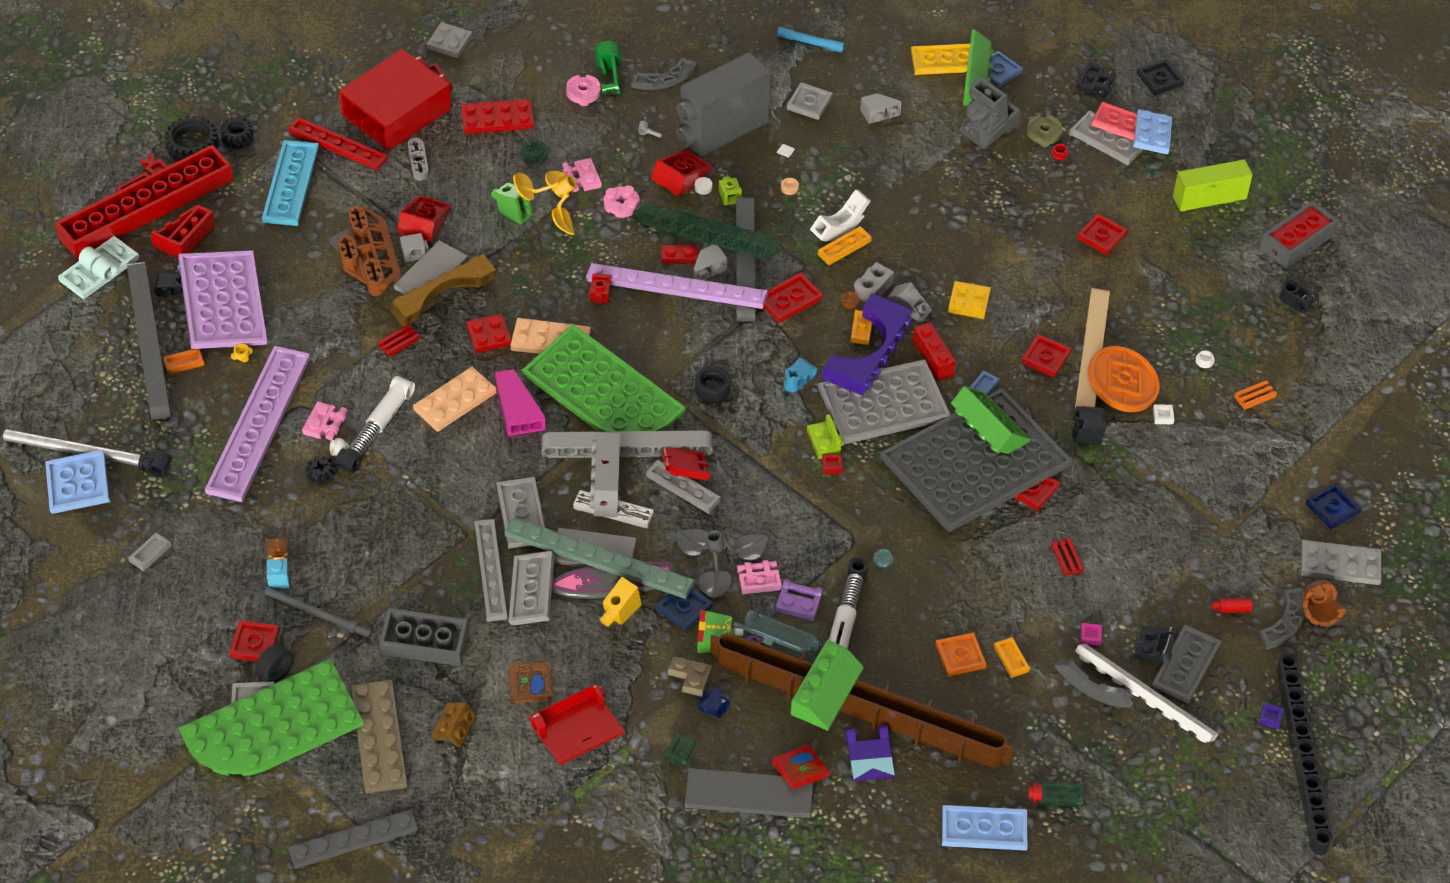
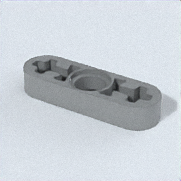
[408,138,429,181]

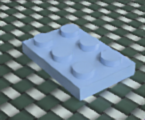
[1133,109,1172,155]

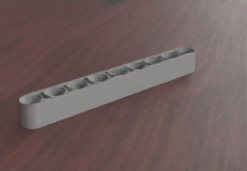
[541,430,713,458]

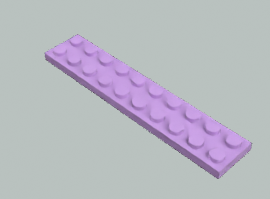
[205,346,310,502]

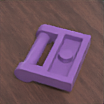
[775,579,824,621]

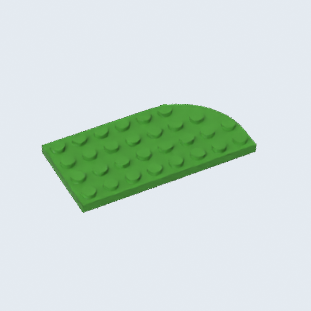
[522,324,686,432]
[178,658,364,776]

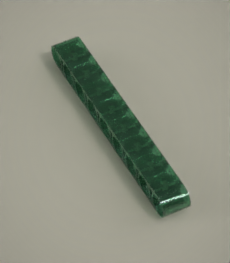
[632,201,782,260]

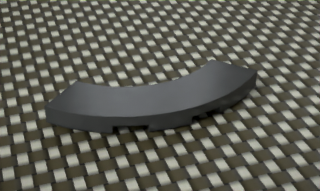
[631,58,698,90]
[1259,587,1305,650]
[1054,660,1133,708]

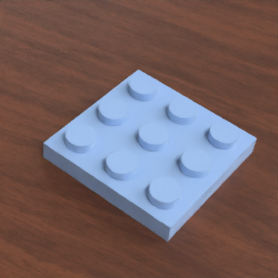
[45,450,110,514]

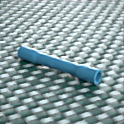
[777,27,845,53]

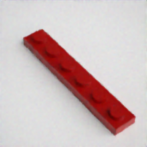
[288,117,388,171]

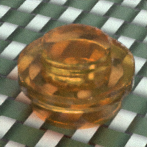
[840,291,859,309]

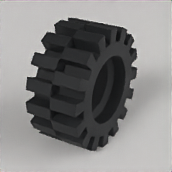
[220,116,254,149]

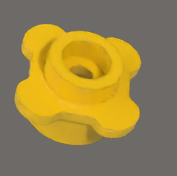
[231,344,253,362]

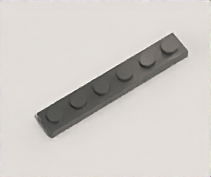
[288,810,418,869]

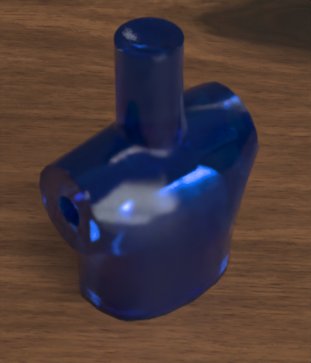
[694,687,730,718]

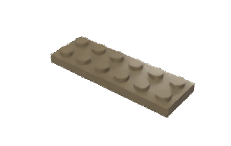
[351,680,407,794]

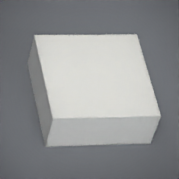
[1153,405,1174,424]

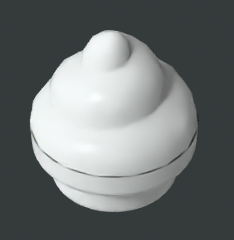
[330,438,349,456]

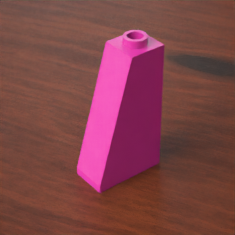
[495,369,545,436]

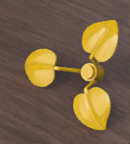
[513,171,577,235]

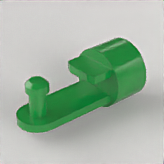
[595,41,622,95]

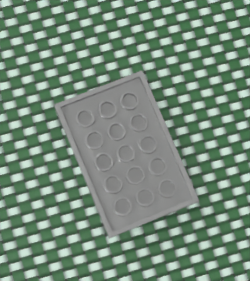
[818,359,950,444]

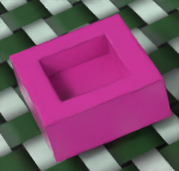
[1080,623,1102,646]

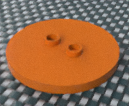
[1088,346,1160,412]

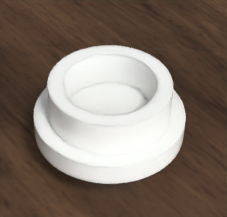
[1195,351,1215,368]

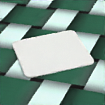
[777,144,795,157]

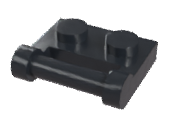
[1135,626,1178,663]

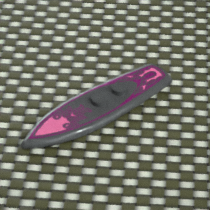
[552,561,676,599]

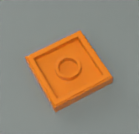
[935,632,987,677]

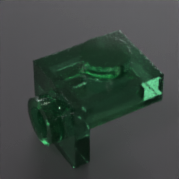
[663,733,696,765]

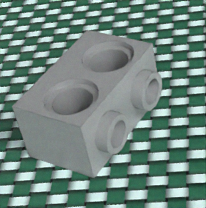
[854,262,894,302]

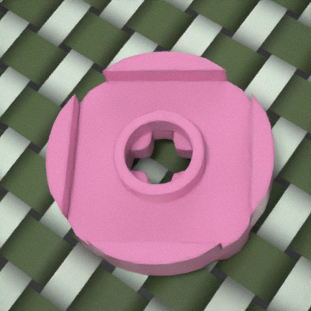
[566,75,601,106]
[604,185,640,218]

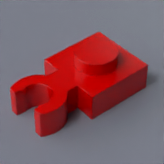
[140,153,168,175]

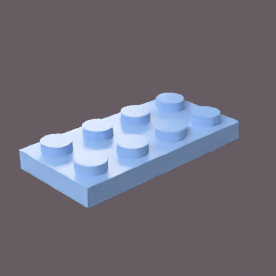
[942,805,1028,850]

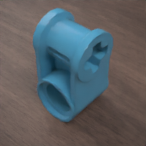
[783,358,817,392]

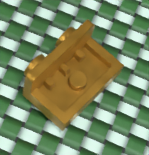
[431,702,476,747]

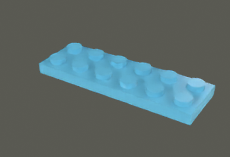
[262,140,319,226]

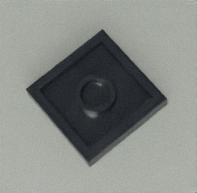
[1136,59,1184,96]

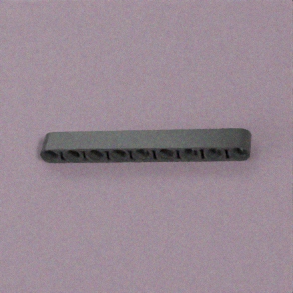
[736,197,755,322]

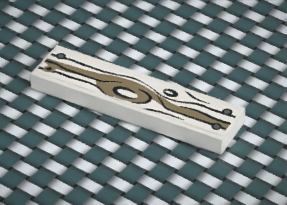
[573,490,654,528]

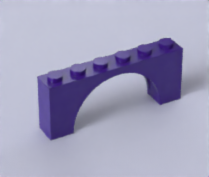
[822,293,913,396]

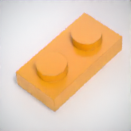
[850,310,872,345]

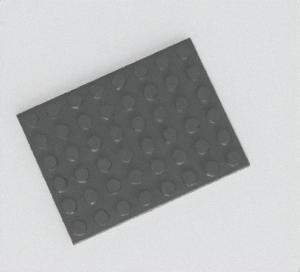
[880,388,1073,532]

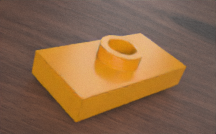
[994,637,1030,678]

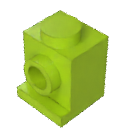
[719,176,742,206]

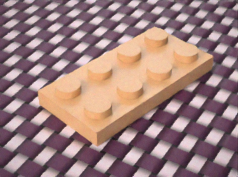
[511,318,591,354]
[413,367,497,432]

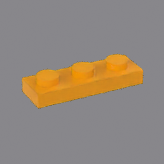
[818,226,872,265]

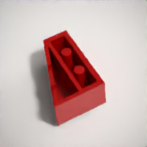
[151,205,215,258]

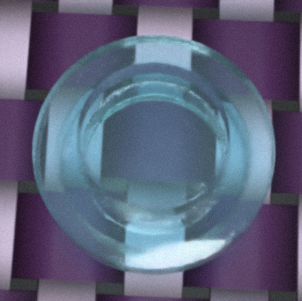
[873,549,893,568]

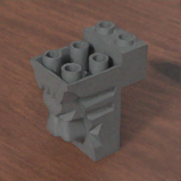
[959,77,1021,150]

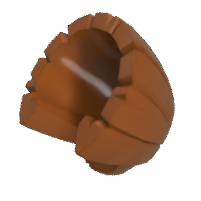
[1302,580,1346,626]

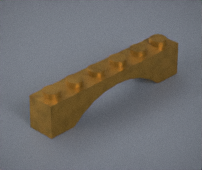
[391,254,496,327]

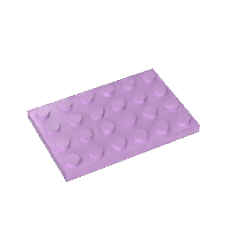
[178,251,267,349]

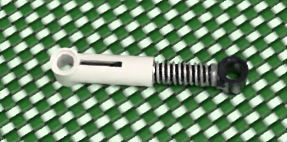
[335,376,415,473]
[829,557,868,648]

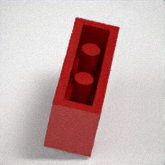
[912,322,956,381]

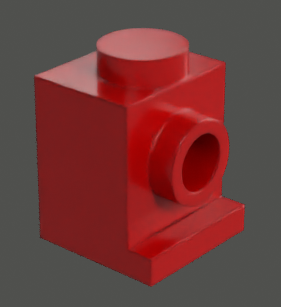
[590,273,611,304]

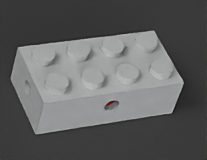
[590,432,620,517]

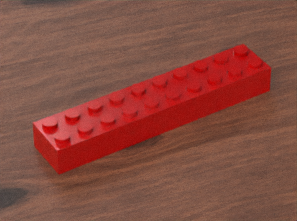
[55,145,233,259]

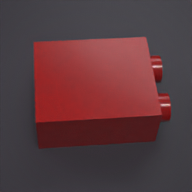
[339,49,453,151]

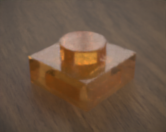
[267,537,288,559]

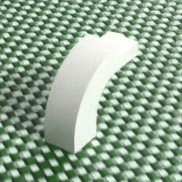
[810,189,870,241]

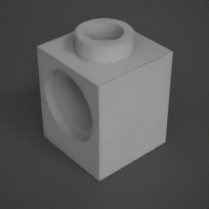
[400,233,428,262]

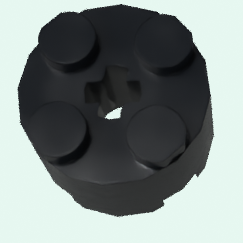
[1072,406,1106,445]

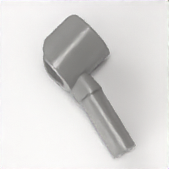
[638,121,662,138]

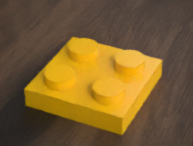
[948,281,991,319]

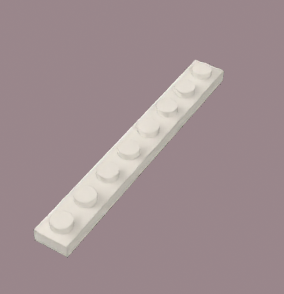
[1075,644,1218,743]

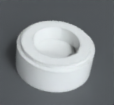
[695,177,712,195]

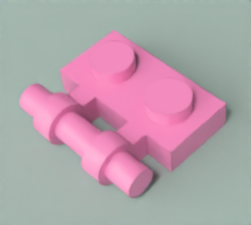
[562,158,601,192]
[302,401,347,441]
[737,560,782,595]

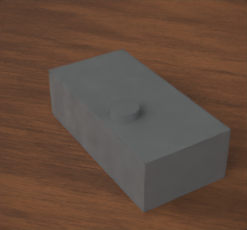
[379,608,469,666]

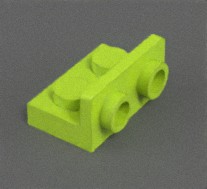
[807,414,843,459]

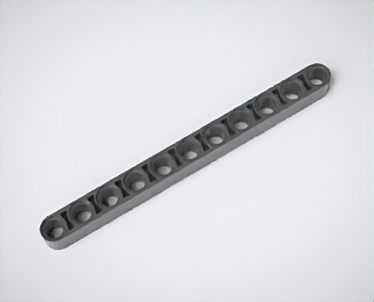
[127,261,171,420]

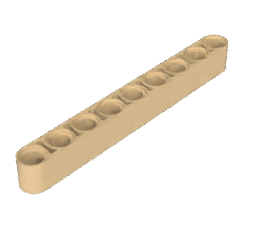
[1075,288,1110,408]

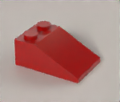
[651,149,713,196]
[397,195,452,242]

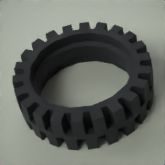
[165,116,219,162]

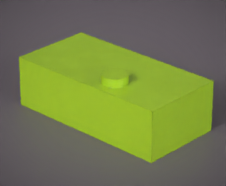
[1173,159,1253,212]

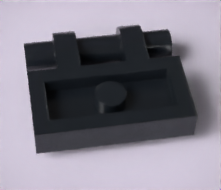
[1076,62,1115,98]

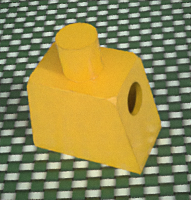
[600,577,642,627]

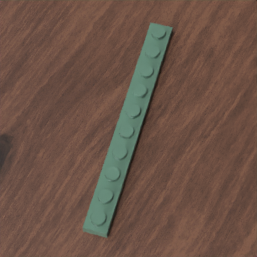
[504,517,694,599]

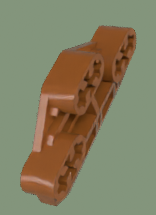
[338,206,401,296]

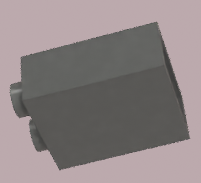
[676,52,771,157]

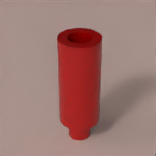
[1211,598,1253,613]

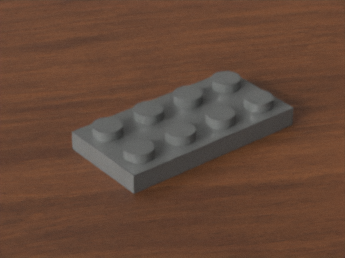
[1152,625,1222,704]

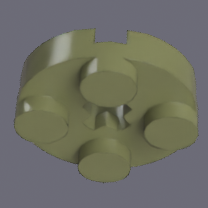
[1027,115,1062,147]

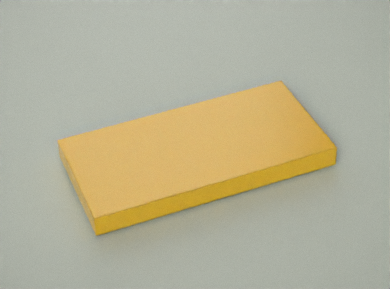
[911,44,970,75]

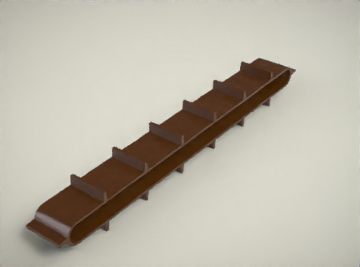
[710,633,1014,768]

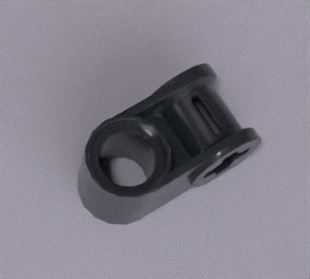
[154,273,184,298]
[1279,280,1317,313]

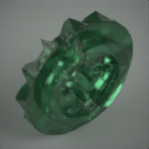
[520,140,548,163]

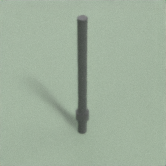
[265,587,373,638]

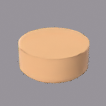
[781,178,799,195]

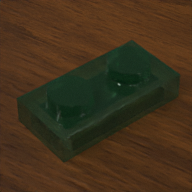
[1041,783,1084,807]

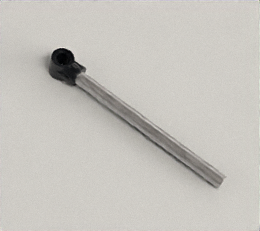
[3,429,172,478]

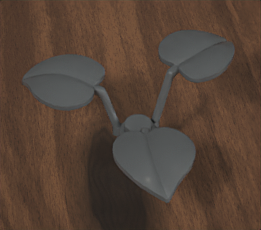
[677,529,769,598]

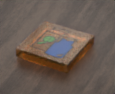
[509,662,552,703]

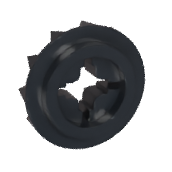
[305,456,337,483]

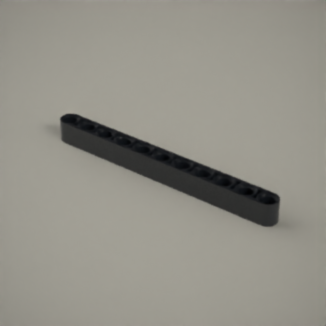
[1276,653,1333,855]

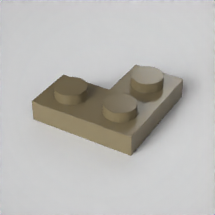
[668,656,713,697]

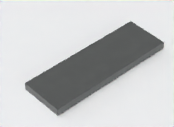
[685,768,813,818]

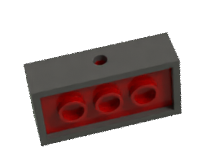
[1260,200,1339,269]

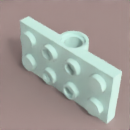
[58,236,140,300]

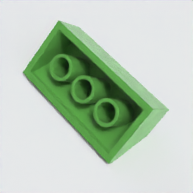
[963,29,994,106]
[951,386,1031,454]
[791,640,864,731]

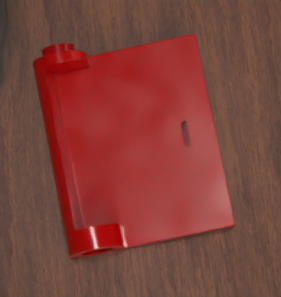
[529,684,625,765]

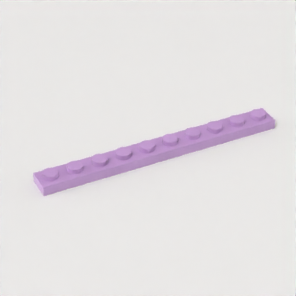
[586,263,768,309]

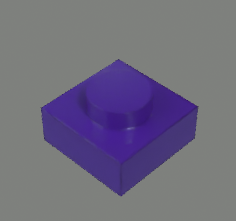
[1259,703,1284,729]

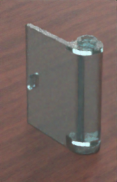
[733,609,820,654]

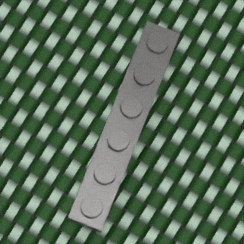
[474,519,507,622]

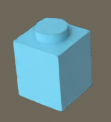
[267,558,289,589]

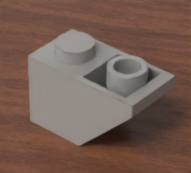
[860,93,902,124]
[693,244,727,280]
[887,282,932,322]

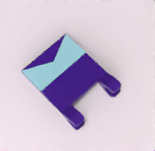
[846,724,895,781]

